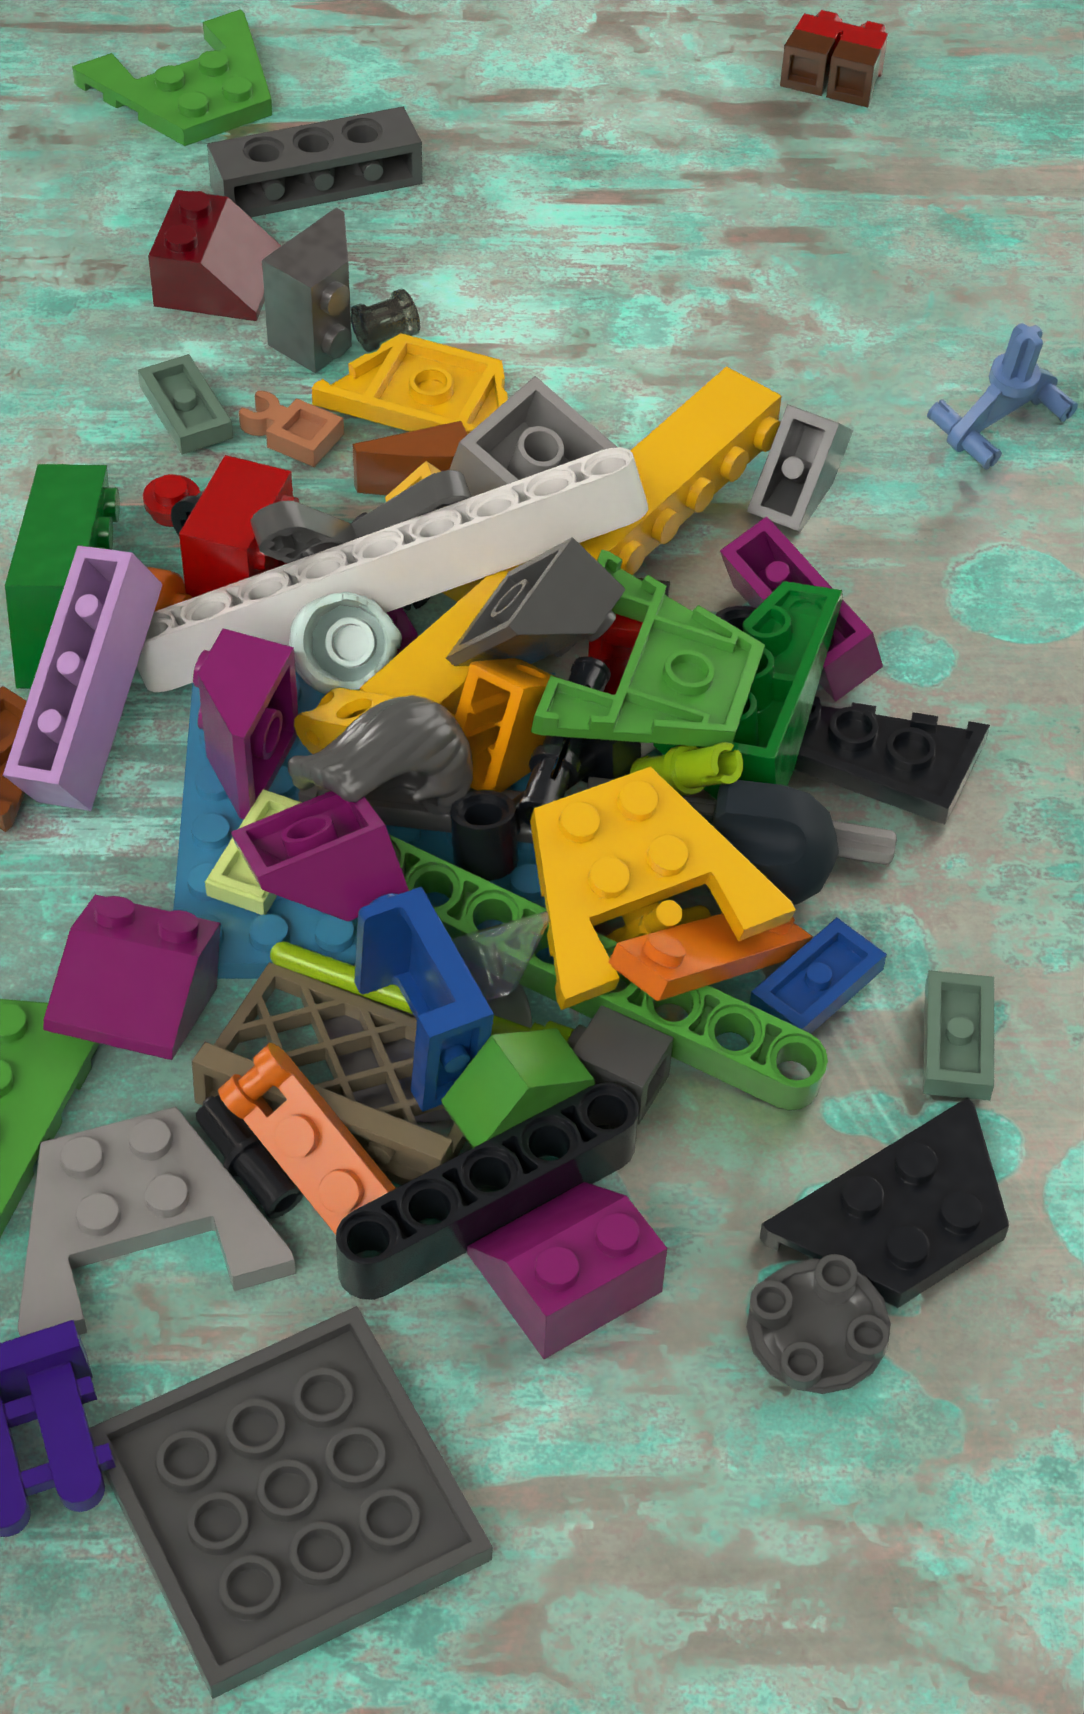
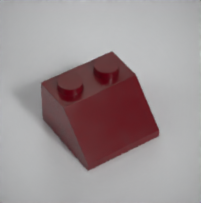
[148,190,281,321]

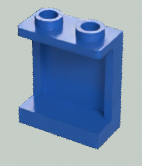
[354,886,494,1112]

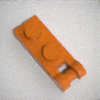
[218,1043,396,1235]

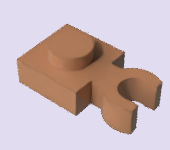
[239,390,344,467]

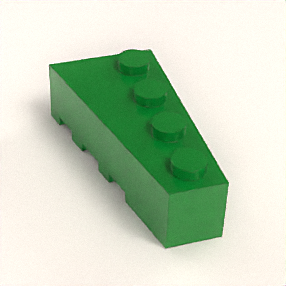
[5,464,120,689]

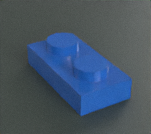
[749,917,887,1034]

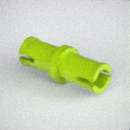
[630,742,743,796]

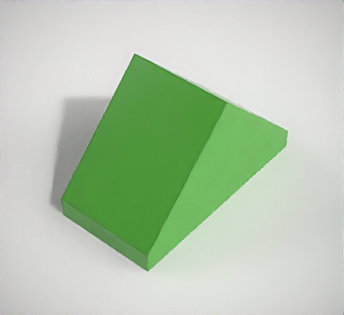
[441,1028,595,1148]

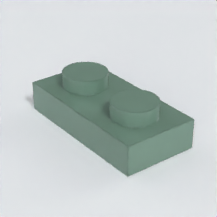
[138,354,233,454]
[923,970,994,1101]

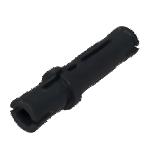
[516,656,611,826]

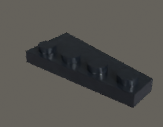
[794,696,990,825]

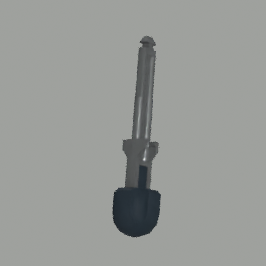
[298,777,839,905]

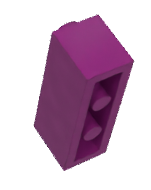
[720,516,883,702]

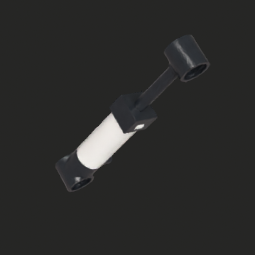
[450,606,756,881]

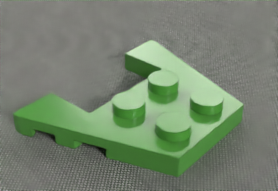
[72,9,272,146]
[531,550,765,747]

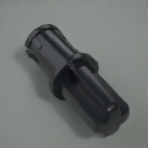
[196,1095,304,1219]

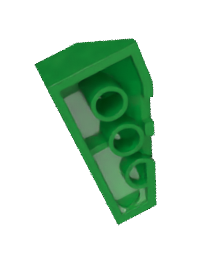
[653,581,843,800]

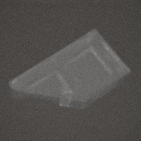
[451,911,550,1001]

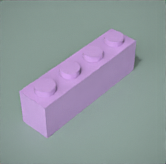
[3,546,163,811]

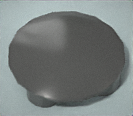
[746,1254,891,1394]

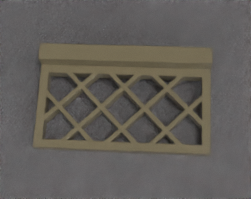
[192,962,467,1185]

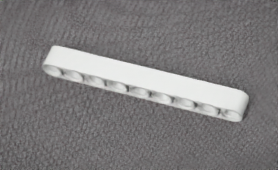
[137,447,648,692]

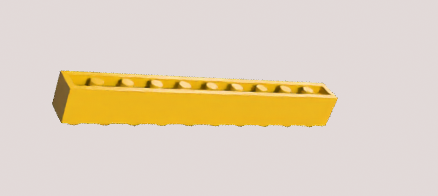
[360,366,782,717]

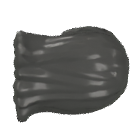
[288,695,473,815]

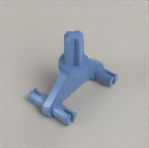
[927,323,1078,470]

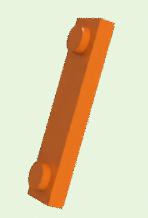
[608,913,813,1001]

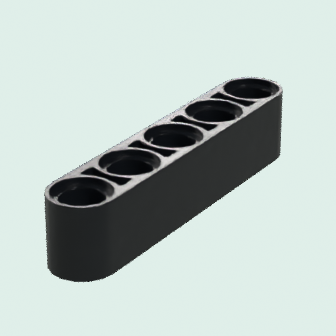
[336,1083,638,1300]

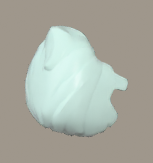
[289,592,402,694]

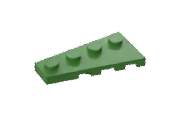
[0,999,100,1237]

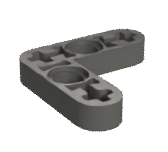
[250,470,472,563]

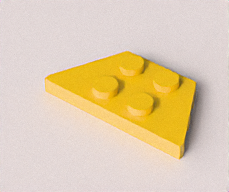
[311,333,508,434]

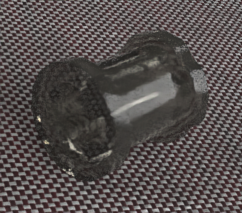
[351,288,420,352]

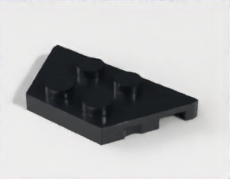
[759,1097,1009,1308]

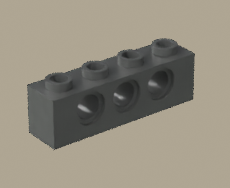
[207,106,422,217]

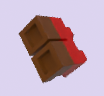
[780,10,888,108]

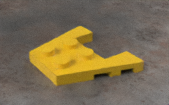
[530,766,796,1010]

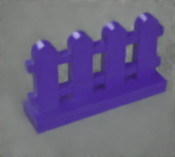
[0,1320,116,1537]

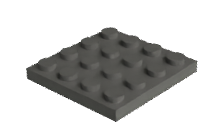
[90,1306,493,1699]

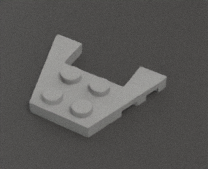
[18,1107,296,1337]

